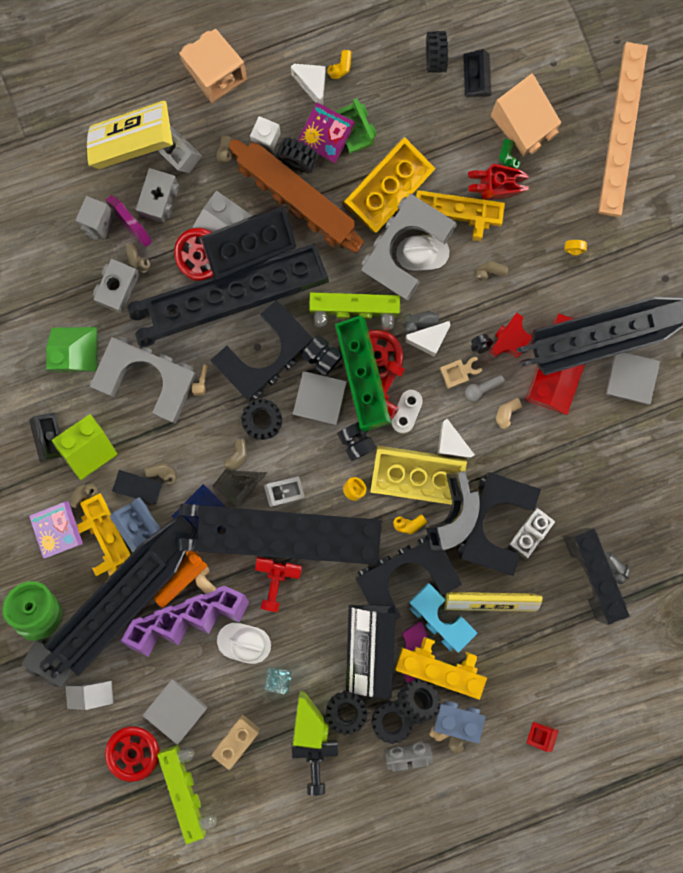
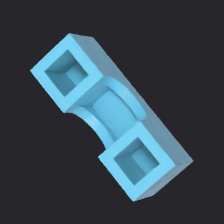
[408,583,478,652]

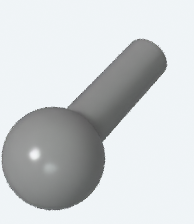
[465,374,506,402]

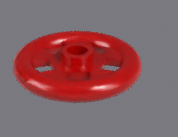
[174,228,213,281]
[368,330,404,382]
[105,726,160,782]

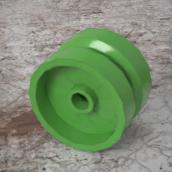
[2,581,63,641]

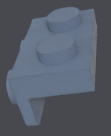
[109,497,160,552]
[433,701,486,744]

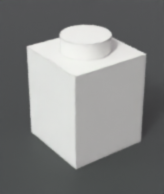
[250,116,281,153]

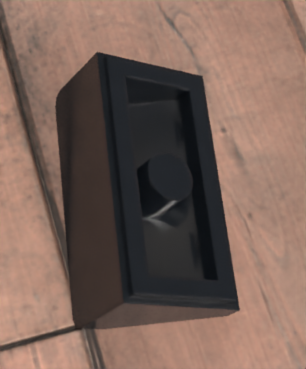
[463,49,491,97]
[29,413,62,463]

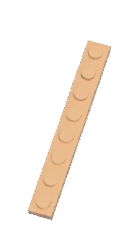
[598,42,648,217]

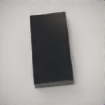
[112,470,163,504]

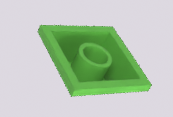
[46,327,97,373]

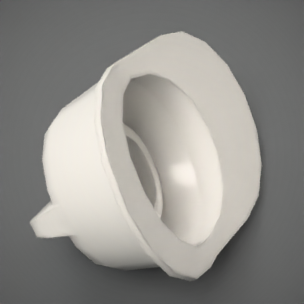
[396,235,449,271]
[217,623,271,664]

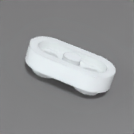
[391,390,423,433]

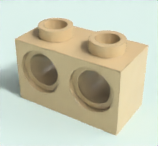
[211,714,260,770]

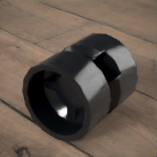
[301,334,343,377]
[337,422,377,462]

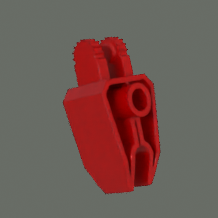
[468,164,529,200]

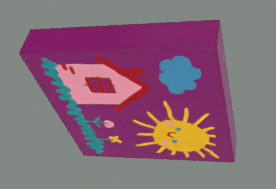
[297,102,356,163]

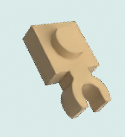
[439,357,482,389]

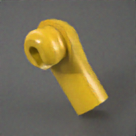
[327,50,352,79]
[393,514,428,535]

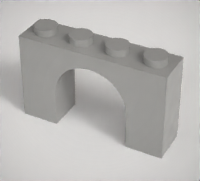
[361,193,457,301]
[90,336,197,424]

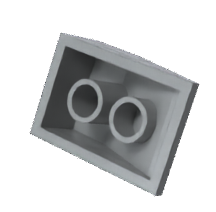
[183,191,252,270]

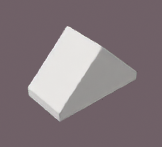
[291,64,325,105]
[405,321,450,356]
[437,419,474,459]

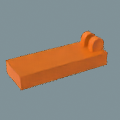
[153,551,208,608]

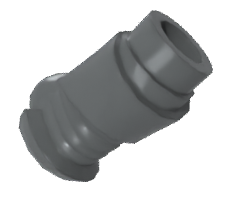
[403,311,439,334]
[604,551,630,584]

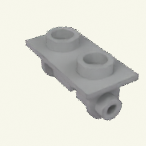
[385,742,433,772]

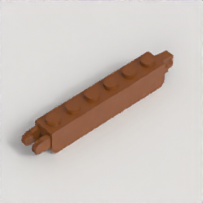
[229,139,364,254]

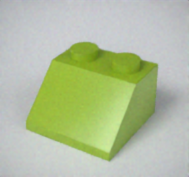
[52,414,118,481]
[293,691,328,749]

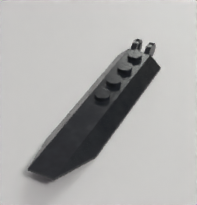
[516,297,683,375]
[39,515,196,679]

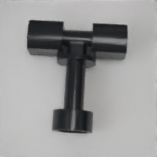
[291,740,338,796]

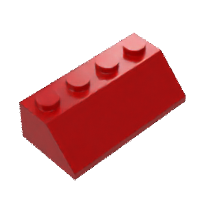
[524,313,585,416]

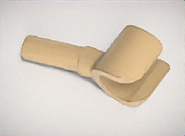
[192,365,208,396]

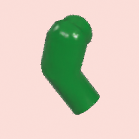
[499,139,520,169]

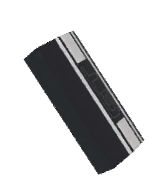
[346,605,395,699]

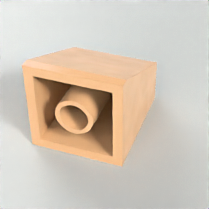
[179,29,247,103]
[491,74,561,156]

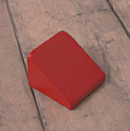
[526,722,559,752]

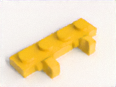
[416,190,505,241]
[77,493,131,576]
[394,637,487,700]

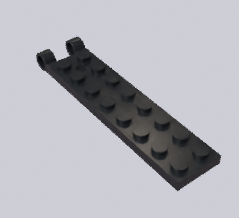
[127,243,329,347]
[176,504,382,565]

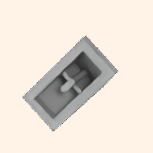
[264,476,305,507]
[65,680,114,710]

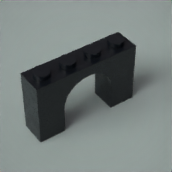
[210,299,314,402]
[457,472,541,576]
[563,528,630,625]
[355,535,462,620]

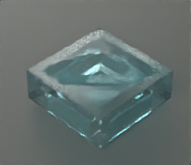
[265,667,292,694]

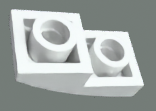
[508,508,555,560]

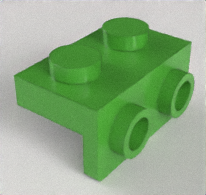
[335,98,377,155]

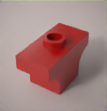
[489,312,532,358]

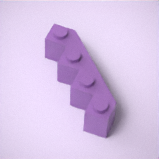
[121,586,250,657]

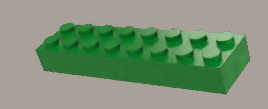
[335,315,391,432]

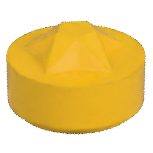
[564,240,587,256]
[343,477,367,501]

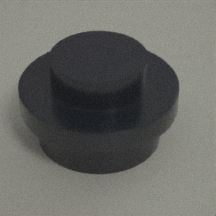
[471,334,493,354]

